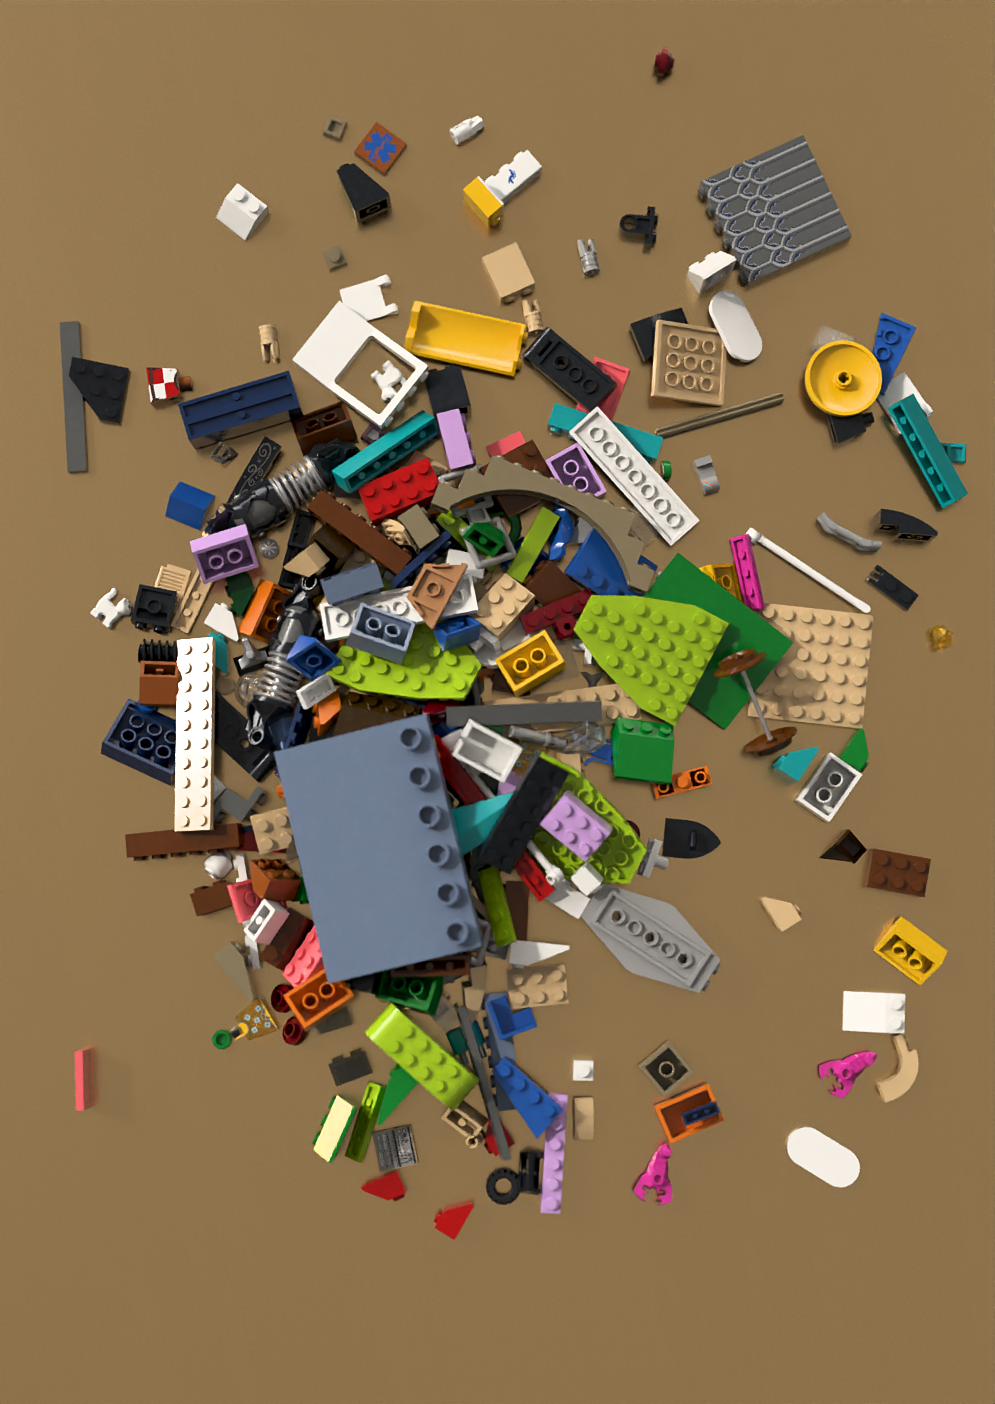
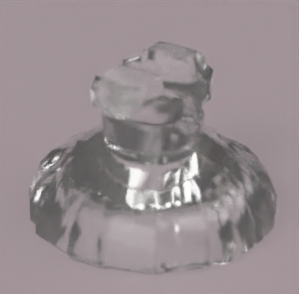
[234,673,269,707]

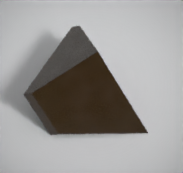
[819,829,867,864]

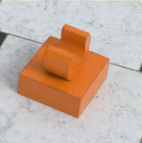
[477,666,495,683]

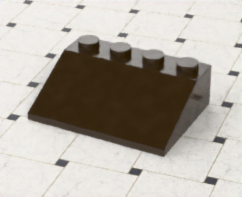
[333,691,422,737]

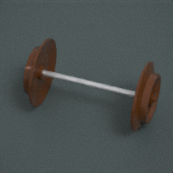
[713,648,797,756]

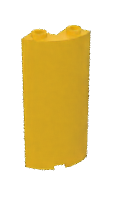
[404,301,528,376]

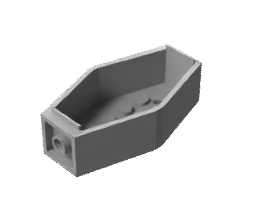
[580,883,721,993]

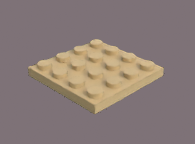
[651,320,727,406]

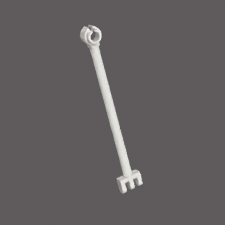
[746,527,871,613]
[465,765,564,885]

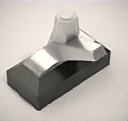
[233,637,271,677]

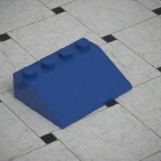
[564,528,658,597]

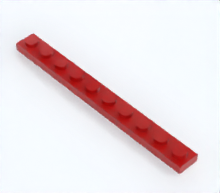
[434,734,556,902]

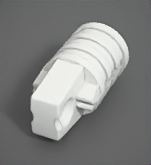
[449,116,485,145]

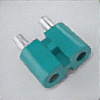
[446,1020,487,1066]

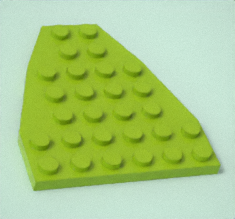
[326,577,482,701]
[573,595,729,726]
[525,752,647,884]

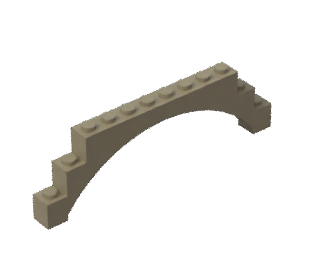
[429,455,655,596]

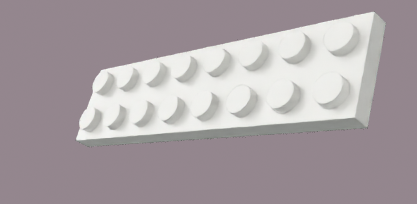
[569,406,700,546]
[320,574,479,642]

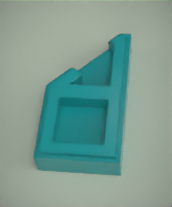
[941,443,966,464]

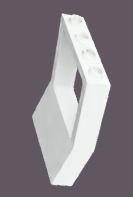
[292,301,429,429]

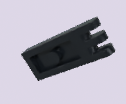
[866,565,919,611]

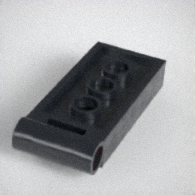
[522,326,617,413]
[214,691,280,782]

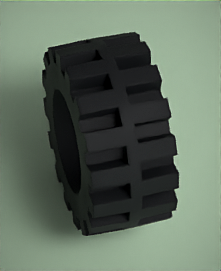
[486,1168,520,1205]

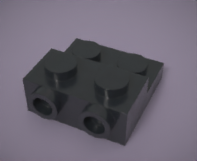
[131,584,178,634]

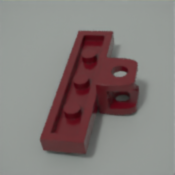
[519,588,592,641]

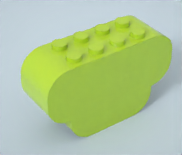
[365,1002,480,1111]

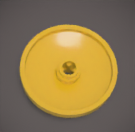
[805,340,882,417]

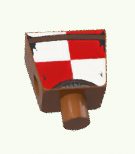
[146,367,192,407]

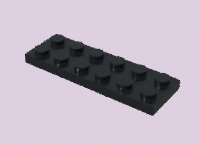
[476,754,570,874]

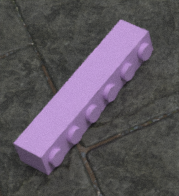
[540,1092,568,1214]

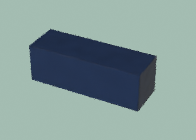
[680,1100,720,1126]

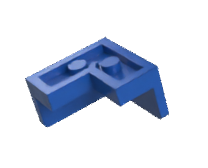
[487,996,537,1040]

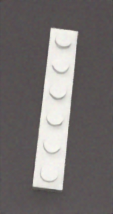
[233,853,262,970]

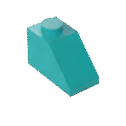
[207,631,230,675]

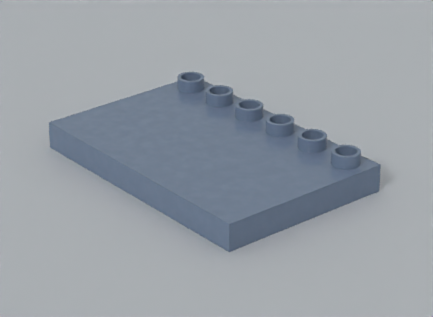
[274,714,485,984]

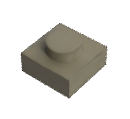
[323,245,347,271]

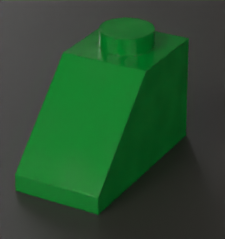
[462,522,504,558]
[839,728,869,772]

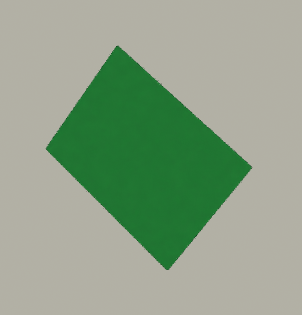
[643,553,793,729]

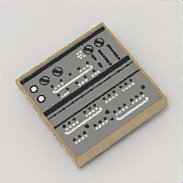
[372,1125,418,1172]

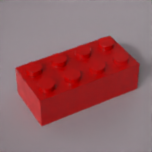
[358,457,439,526]

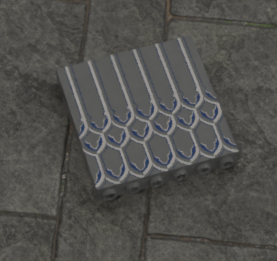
[698,135,852,287]

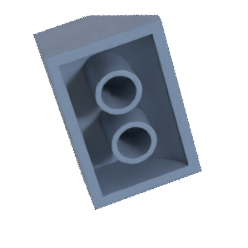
[320,561,384,606]
[346,603,416,664]

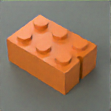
[653,1083,724,1144]

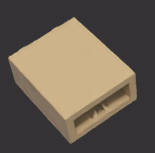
[482,242,535,303]

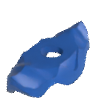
[547,503,574,561]

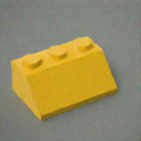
[699,563,744,604]
[495,630,566,697]
[874,916,948,986]

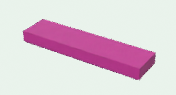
[730,534,765,612]

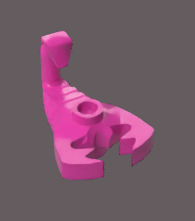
[819,1051,877,1098]
[633,1143,672,1205]

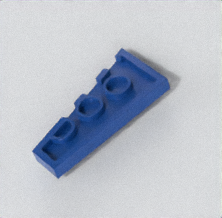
[873,312,916,396]
[491,1056,563,1139]

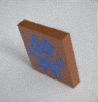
[354,122,407,175]

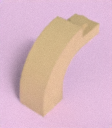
[876,1033,919,1102]

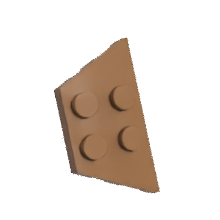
[407,563,468,631]

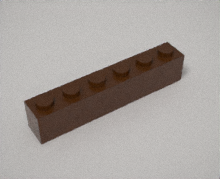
[307,490,413,576]
[125,823,244,861]

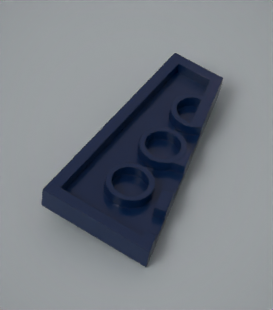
[390,530,457,589]
[276,700,315,778]

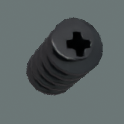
[138,639,177,663]

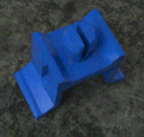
[584,728,613,767]

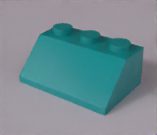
[772,747,819,784]

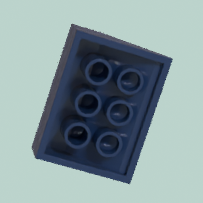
[101,698,176,785]

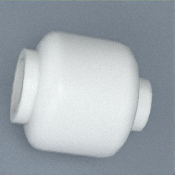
[204,851,233,879]

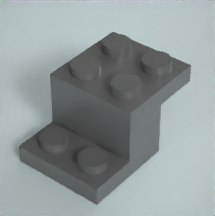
[213,786,268,825]

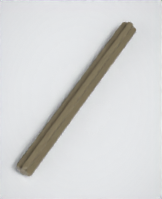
[656,392,784,438]

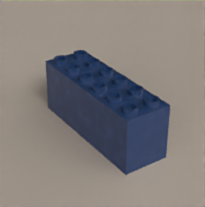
[178,371,304,449]

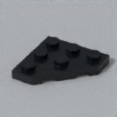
[69,357,129,425]

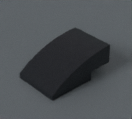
[629,308,688,362]
[874,509,938,541]

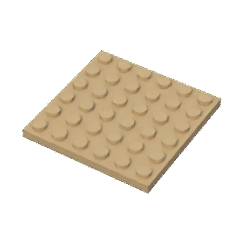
[747,603,874,729]

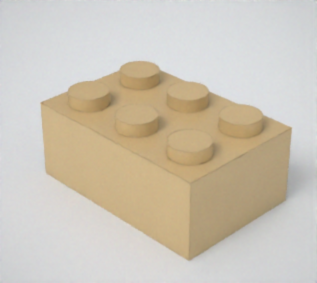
[468,573,535,642]
[507,964,568,1009]

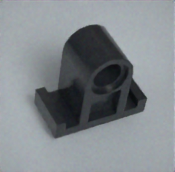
[619,206,658,249]

